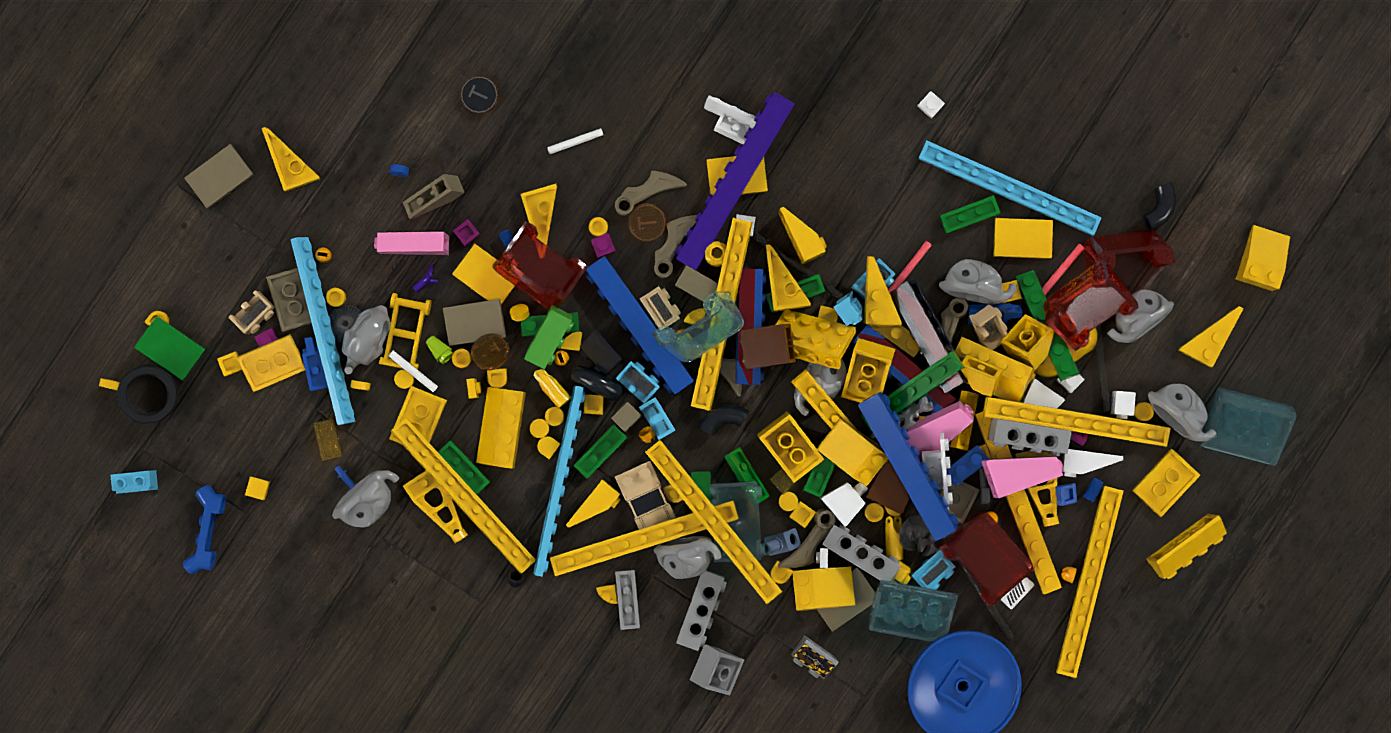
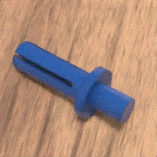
[335,465,355,489]

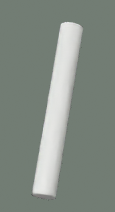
[547,128,603,154]
[388,350,438,392]

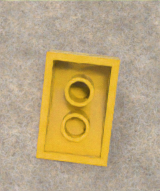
[778,207,827,265]
[1236,225,1290,291]
[841,338,895,403]
[757,411,824,483]
[817,419,888,487]
[792,567,855,611]

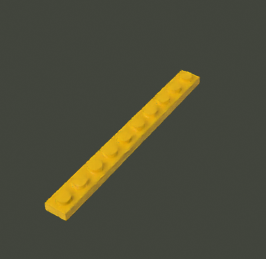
[691,218,753,411]
[982,397,1171,447]
[974,411,1062,594]
[391,418,536,574]
[645,440,783,604]
[1056,486,1124,678]
[550,501,739,576]

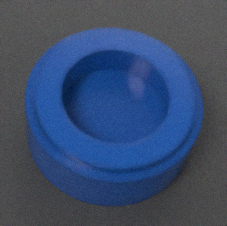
[389,164,409,177]

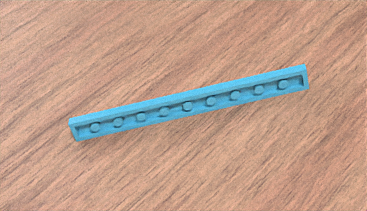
[918,140,1101,236]
[291,237,355,425]
[533,386,585,577]

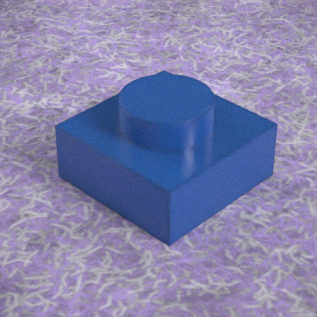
[1056,483,1077,506]

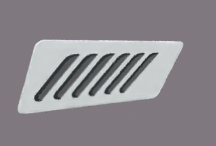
[1001,575,1034,609]

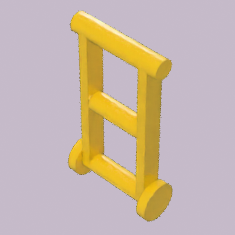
[379,293,431,370]

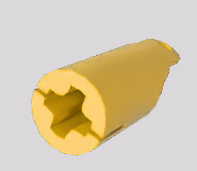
[534,369,571,409]
[885,516,903,560]

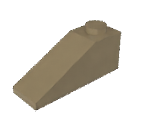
[403,174,465,219]

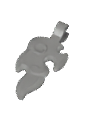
[871,397,934,439]

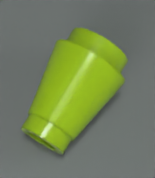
[426,336,453,364]

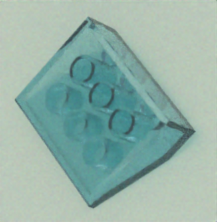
[1201,387,1297,466]
[868,580,958,642]

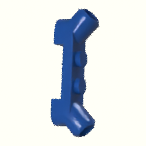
[183,485,226,575]

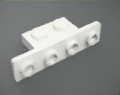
[704,96,756,144]
[922,433,953,510]

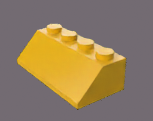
[955,337,1034,402]
[476,387,526,469]
[1147,514,1227,579]

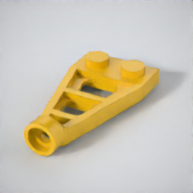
[1014,450,1059,527]
[403,471,468,544]

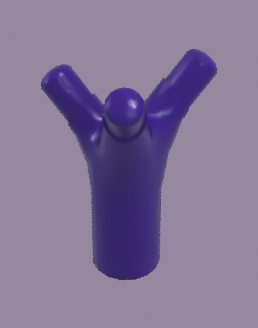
[413,265,438,292]

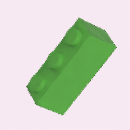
[524,305,574,369]

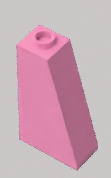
[374,232,449,255]
[907,401,973,463]
[981,457,1063,498]

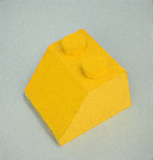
[1000,314,1054,370]

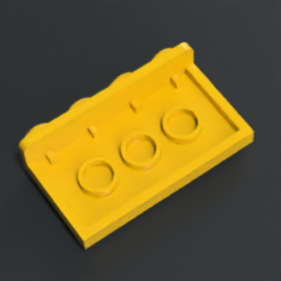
[776,310,856,369]

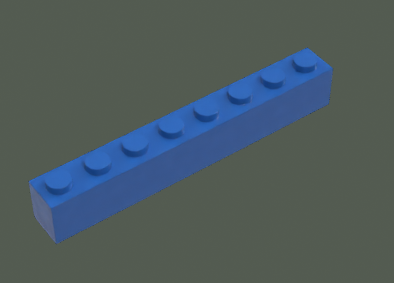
[585,256,694,395]
[858,392,959,541]

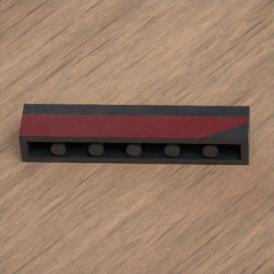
[890,280,968,393]

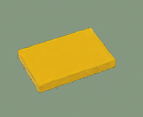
[707,156,768,195]
[993,218,1053,259]
[452,244,521,305]
[237,334,305,392]
[389,386,447,444]
[1132,449,1200,517]

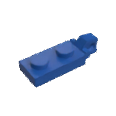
[968,303,1022,325]
[302,337,328,391]
[947,445,990,486]

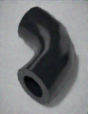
[1143,182,1176,232]
[571,365,622,401]
[698,404,749,436]

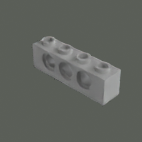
[988,418,1072,456]
[822,524,902,586]
[676,570,727,651]

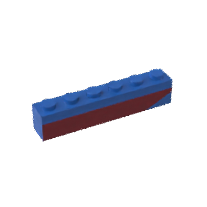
[735,268,766,385]
[851,324,956,415]

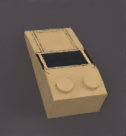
[615,461,676,530]

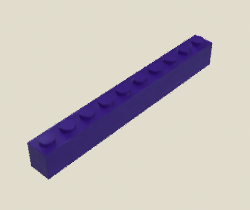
[675,92,795,270]

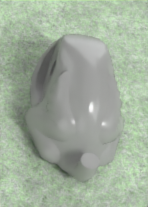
[939,259,1017,305]
[1107,289,1174,343]
[342,305,391,374]
[794,358,847,416]
[1148,384,1216,442]
[332,470,399,527]
[653,536,722,579]

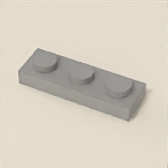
[615,570,640,630]

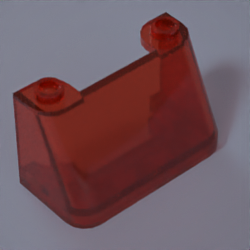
[492,221,587,309]
[1084,230,1175,276]
[1043,260,1139,351]
[939,512,1034,606]

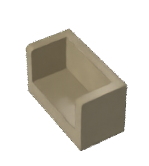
[675,265,718,305]
[611,402,642,432]

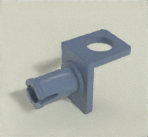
[760,528,801,556]

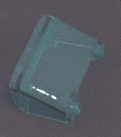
[652,291,744,362]
[710,482,765,563]

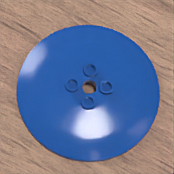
[907,630,1022,733]

